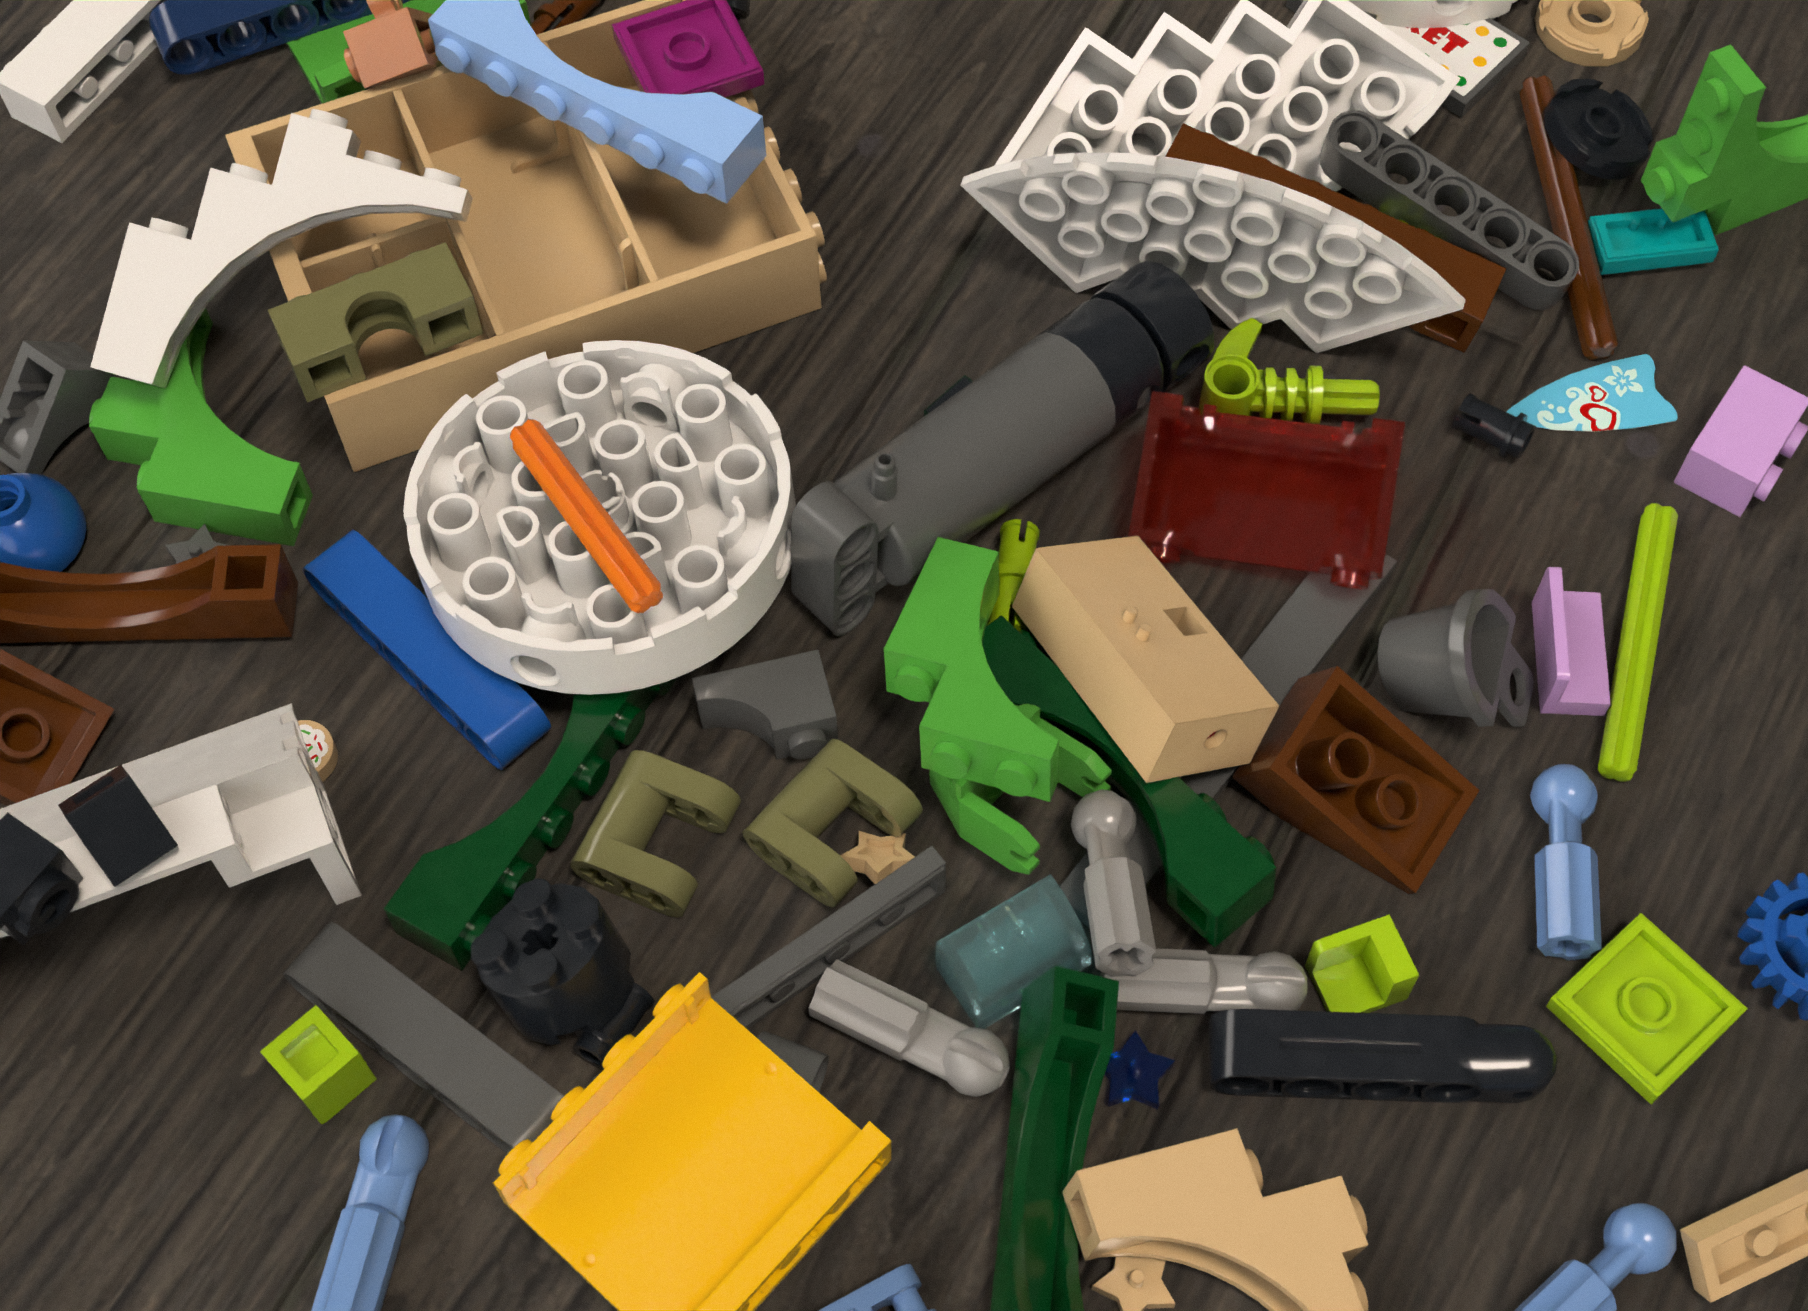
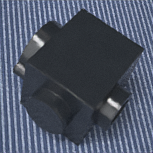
[0,812,84,946]

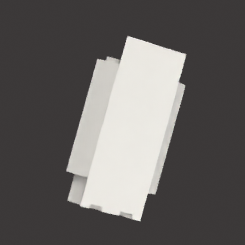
[0,703,362,938]

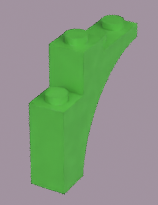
[1641,44,1808,235]
[89,308,313,546]

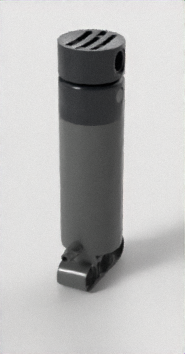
[791,261,1214,636]

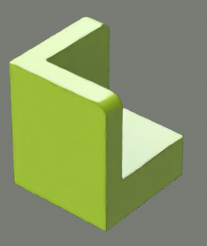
[1305,915,1419,1013]
[260,1005,377,1124]

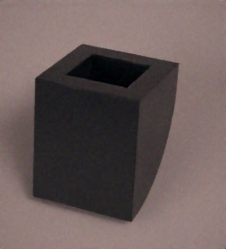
[58,765,178,887]

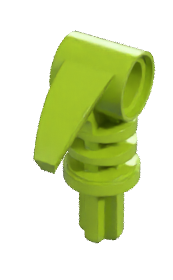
[1199,318,1380,433]

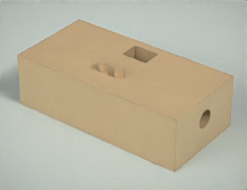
[1012,536,1279,783]

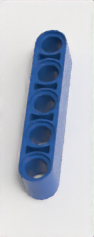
[302,530,551,770]

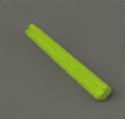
[1598,503,1678,782]

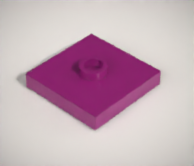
[612,0,765,98]

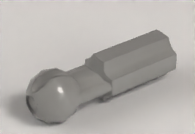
[1071,789,1156,977]
[1101,948,1307,1014]
[808,959,1010,1097]

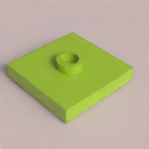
[1546,913,1748,1105]

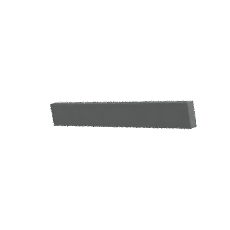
[1053,529,1397,928]

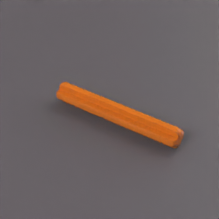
[510,419,663,613]

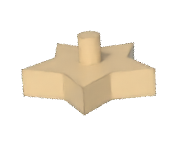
[840,831,915,884]
[1091,1256,1175,1311]

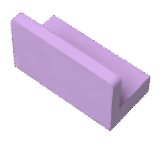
[1532,567,1611,716]

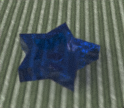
[1105,1030,1175,1110]

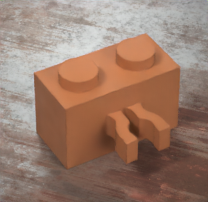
[343,0,443,89]

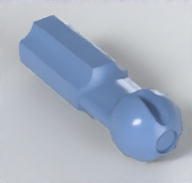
[1530,764,1602,961]
[311,1114,429,1311]
[1514,1203,1677,1311]

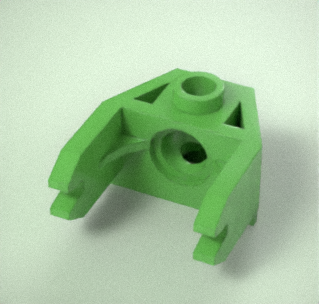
[929,704,1112,875]

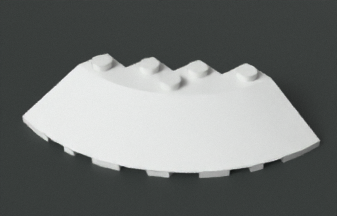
[994,0,1461,192]
[960,152,1466,353]

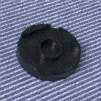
[1544,79,1653,179]

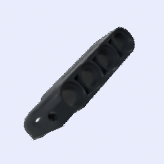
[1209,1009,1557,1103]

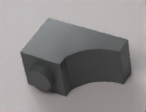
[0,340,115,475]
[692,650,838,760]

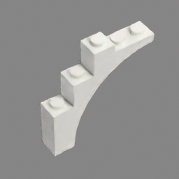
[90,109,473,388]

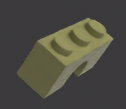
[268,242,483,402]

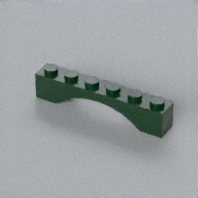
[982,615,1277,948]
[383,678,676,971]
[990,965,1119,1311]

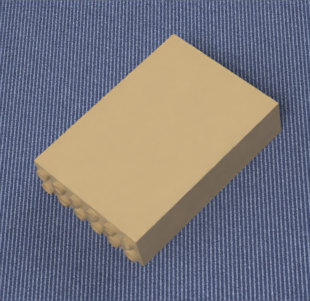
[225,0,827,472]

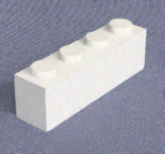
[0,0,166,143]

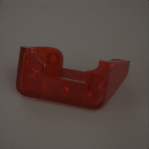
[1128,391,1406,590]

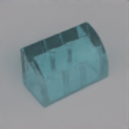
[936,874,1093,1029]

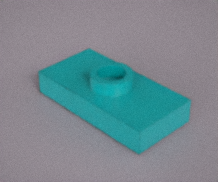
[1588,209,1719,275]

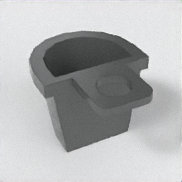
[1378,589,1534,727]

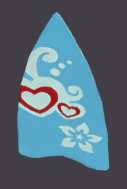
[1506,354,1678,432]

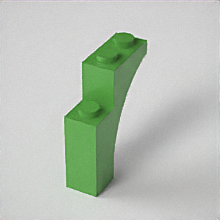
[884,537,1059,802]

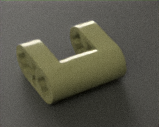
[742,739,923,908]
[570,750,741,917]

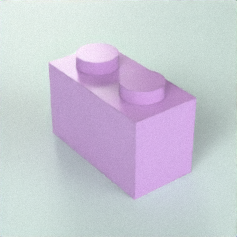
[1673,365,1808,517]

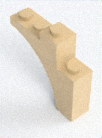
[1062,1129,1368,1311]

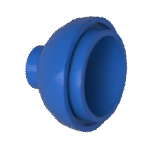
[0,473,86,572]

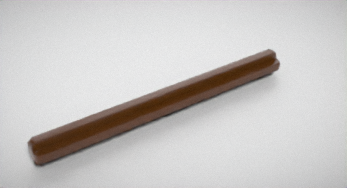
[1520,75,1618,360]

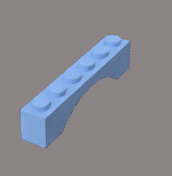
[428,0,766,204]

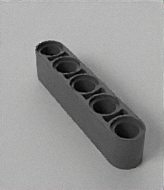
[1320,110,1579,310]
[282,922,564,1154]

